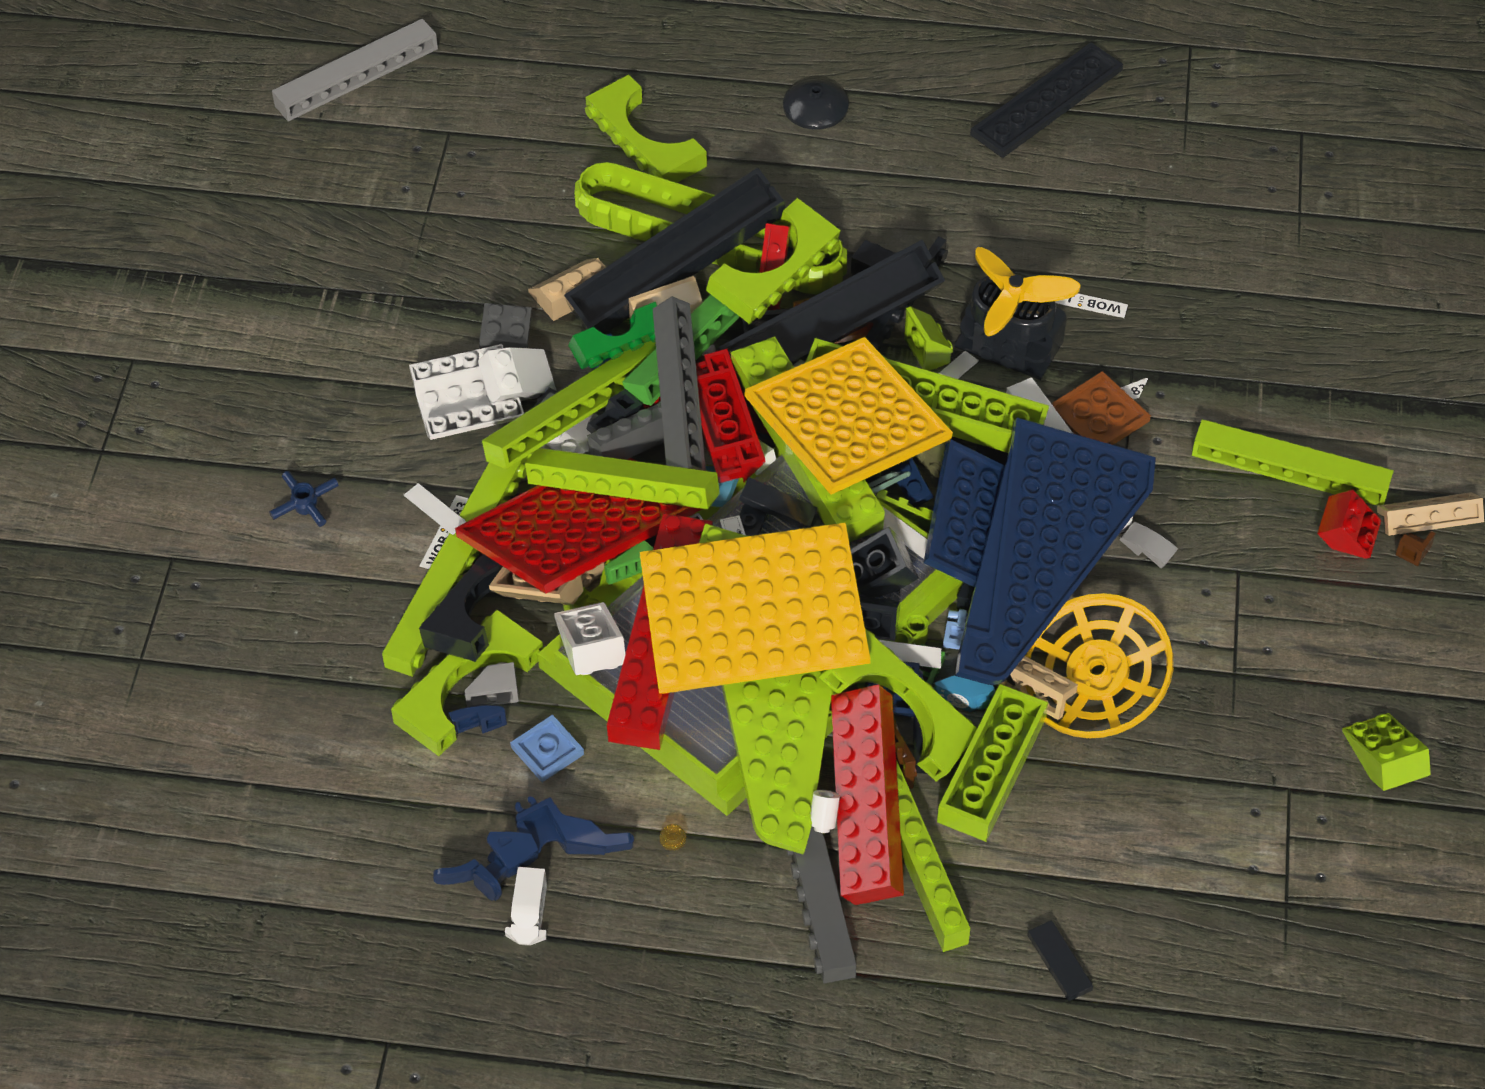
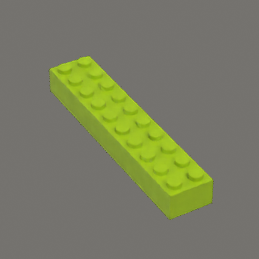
[731,337,885,542]
[806,338,1049,453]

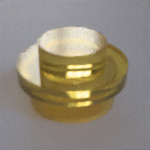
[660,824,686,850]

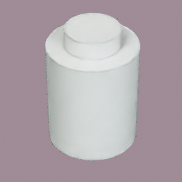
[811,790,840,833]

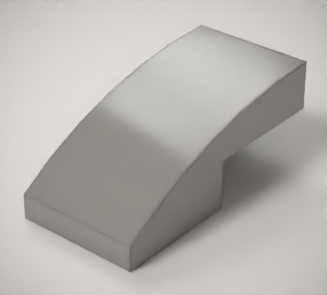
[1119,522,1178,568]

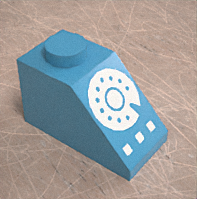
[934,675,995,712]

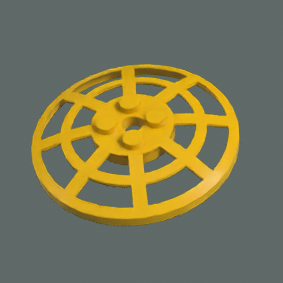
[1024,593,1174,738]

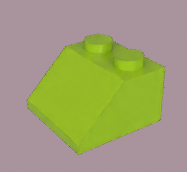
[904,307,953,371]

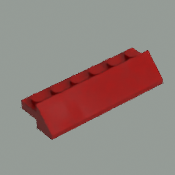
[696,349,766,483]

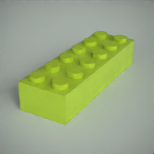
[937,684,1048,842]

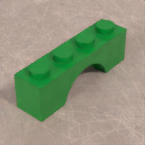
[568,302,657,369]

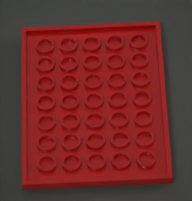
[455,458,702,594]

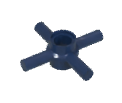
[269,471,339,527]

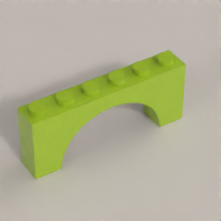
[585,75,707,183]
[706,198,841,324]
[391,610,543,756]
[819,629,977,781]

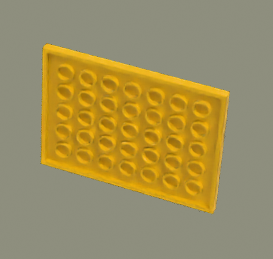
[640,523,870,694]

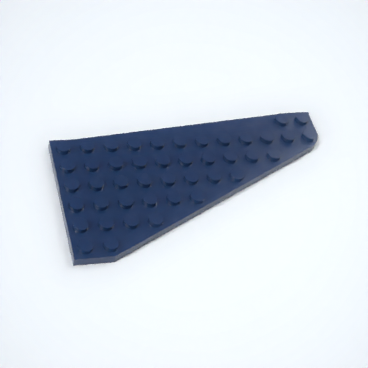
[955,418,1156,685]

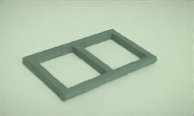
[867,471,911,493]

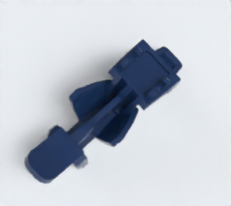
[433,796,634,901]

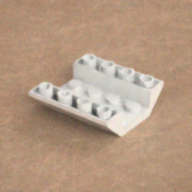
[409,344,524,440]

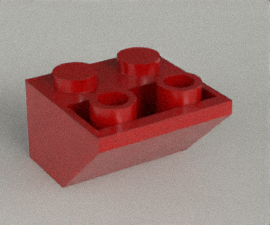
[1317,490,1381,559]

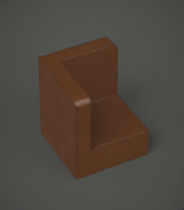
[1396,531,1436,566]

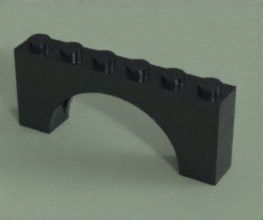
[419,554,503,662]

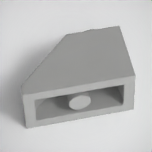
[465,662,519,707]

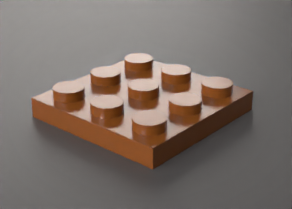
[1051,371,1151,445]

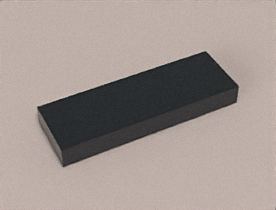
[739,477,817,529]
[1027,920,1093,1002]

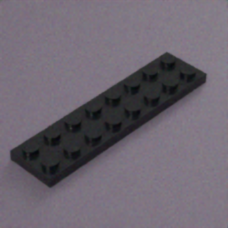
[970,42,1123,158]

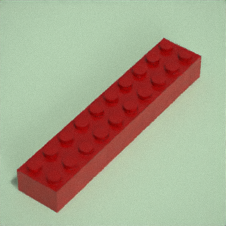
[607,513,713,750]

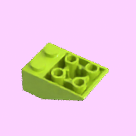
[1342,713,1431,791]

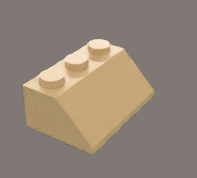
[528,258,606,321]
[629,276,703,318]
[489,567,583,605]

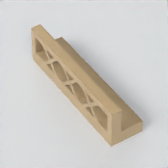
[1377,492,1484,536]
[995,656,1078,720]

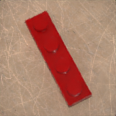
[760,223,791,310]

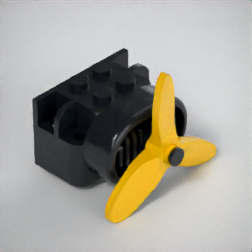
[955,247,1080,380]

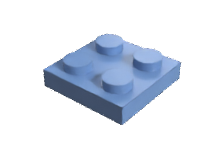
[510,715,584,782]

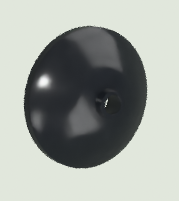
[783,79,849,130]

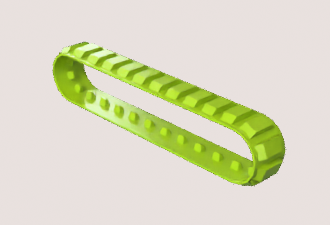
[574,162,847,295]

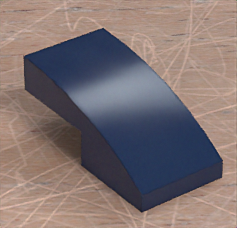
[449,705,507,734]

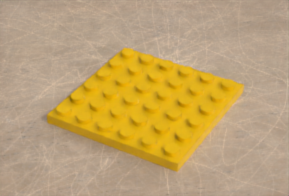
[744,337,953,495]

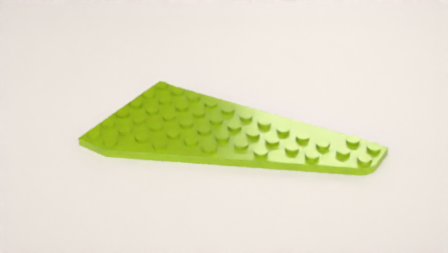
[699,524,832,854]

